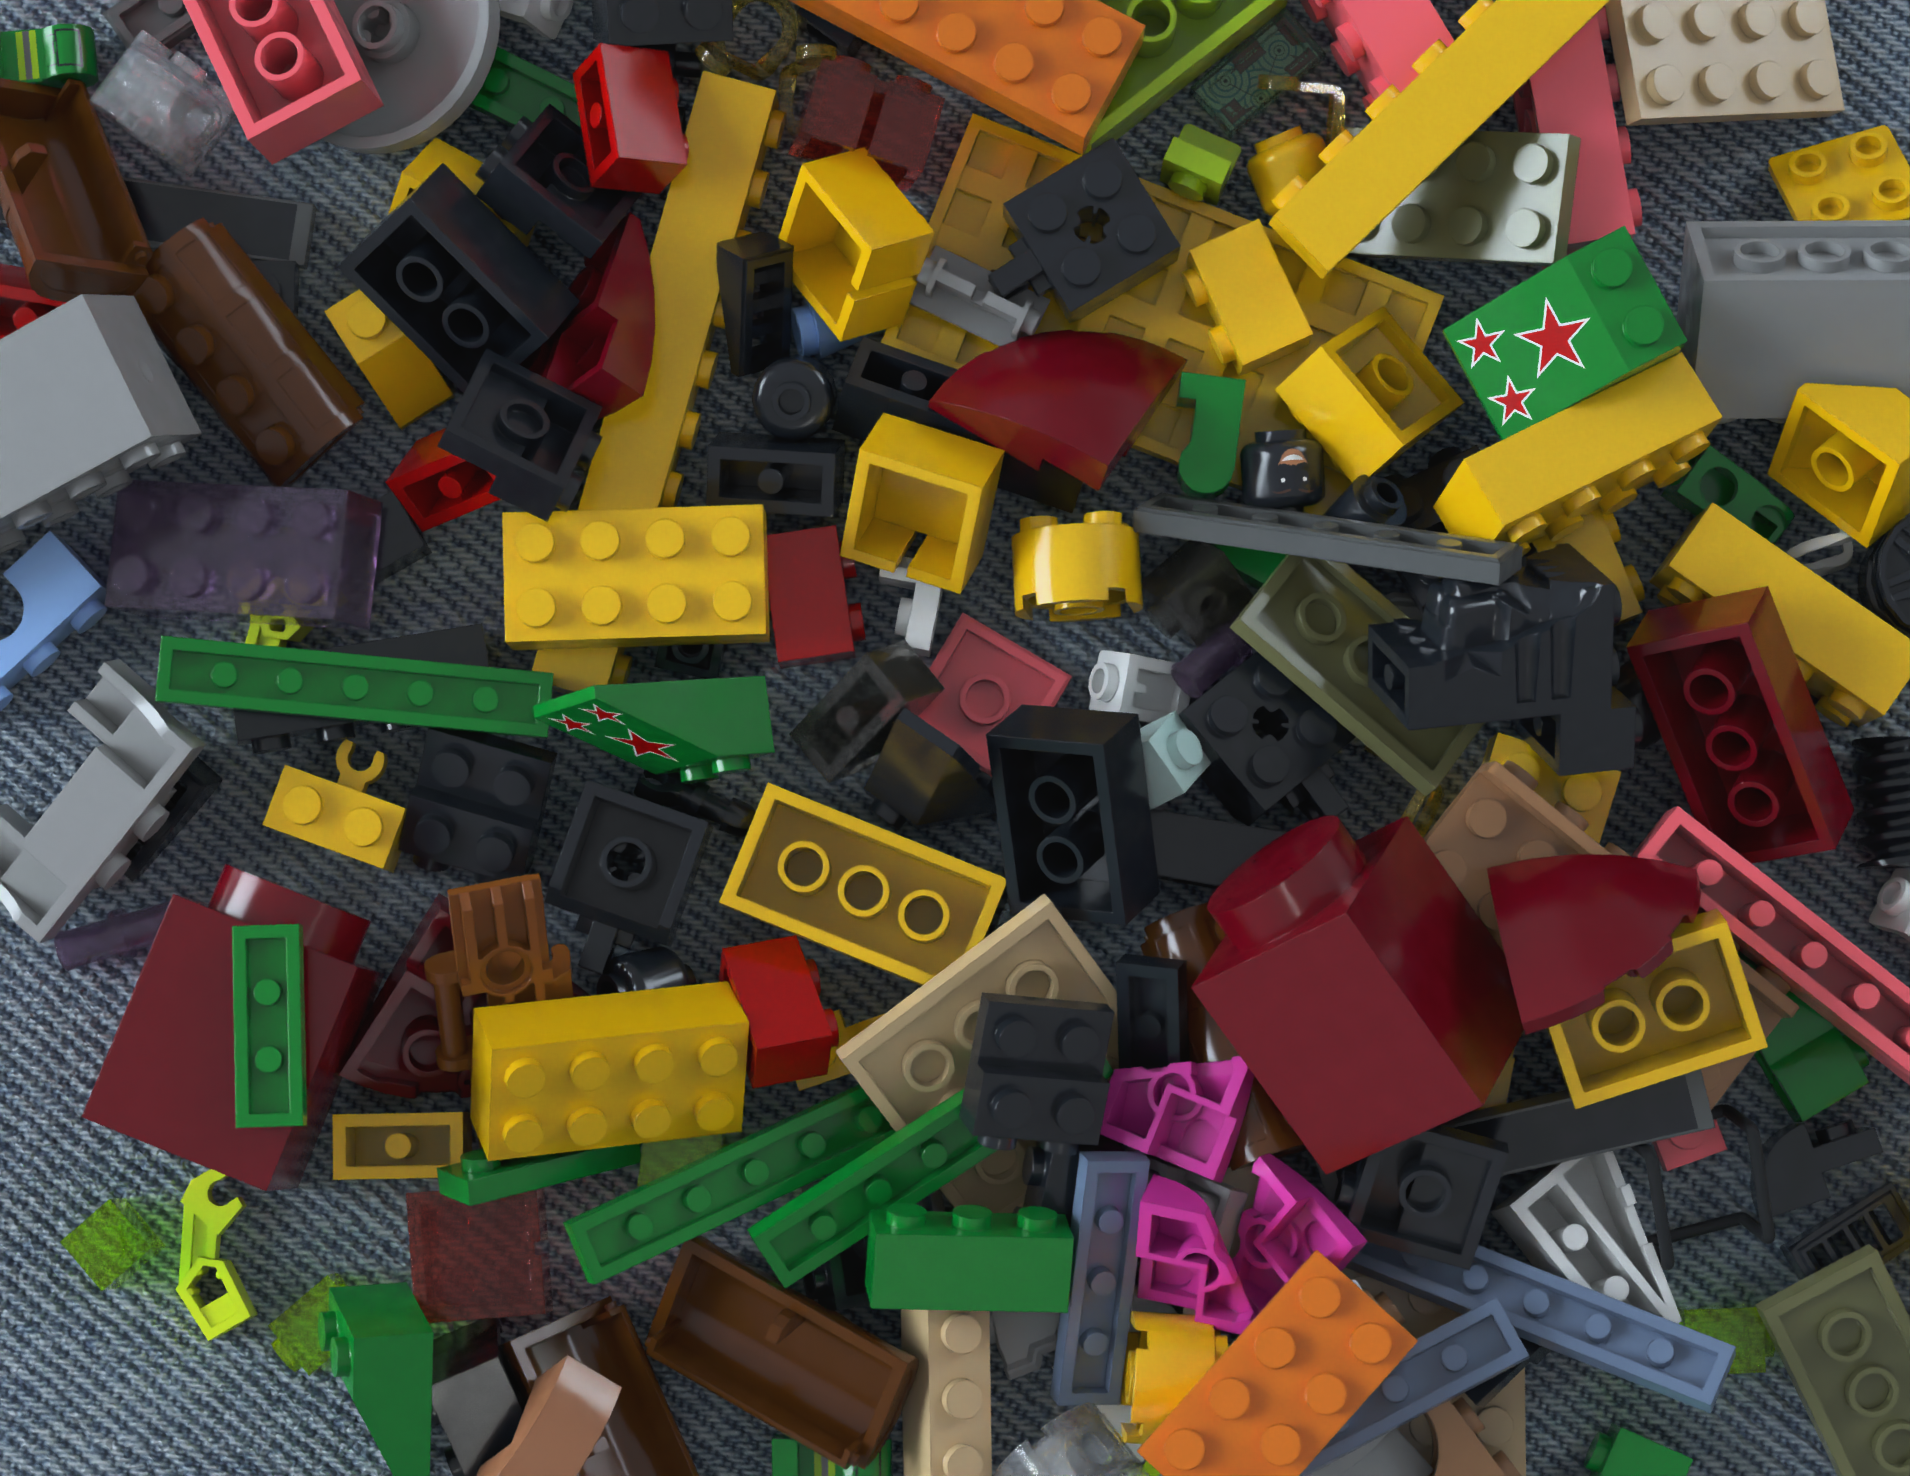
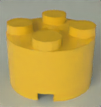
[1011,511,1143,622]
[1121,1311,1228,1444]

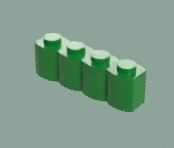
[1737,951,1869,1122]

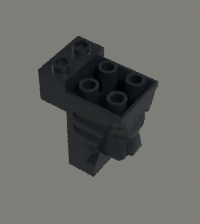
[1368,543,1643,776]

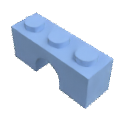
[0,531,114,712]

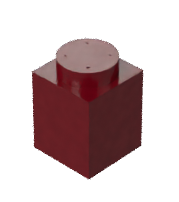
[1191,815,1524,1175]
[82,864,384,1191]

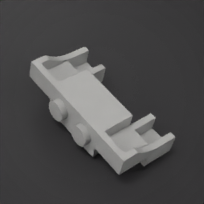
[0,659,206,943]

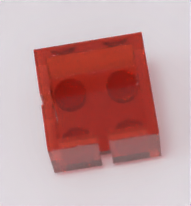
[787,55,945,193]
[406,1188,553,1323]

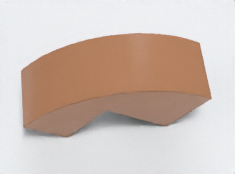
[476,1355,622,1476]

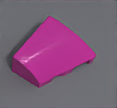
[1100,1056,1254,1183]
[1231,1153,1368,1316]
[1135,1174,1256,1335]

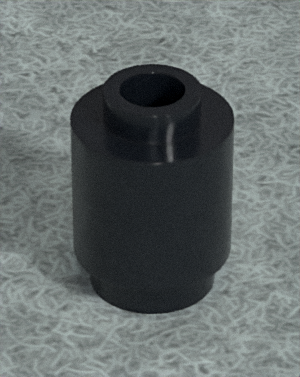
[1323,475,1407,567]

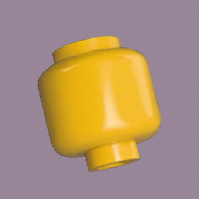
[1246,125,1326,216]

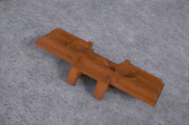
[424,873,573,1149]

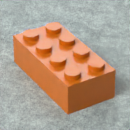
[1137,1250,1418,1476]

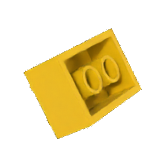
[1547,909,1768,1109]

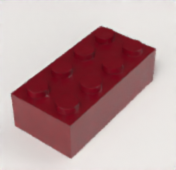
[1626,586,1854,864]

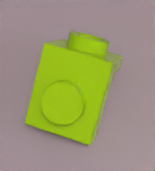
[1159,124,1241,206]

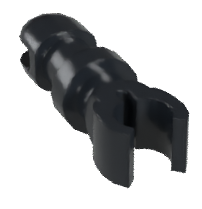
[633,769,756,838]

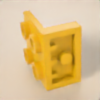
[1768,125,1910,221]

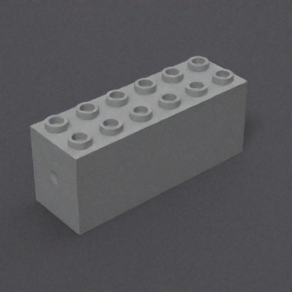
[1677,220,1910,424]
[0,294,202,554]

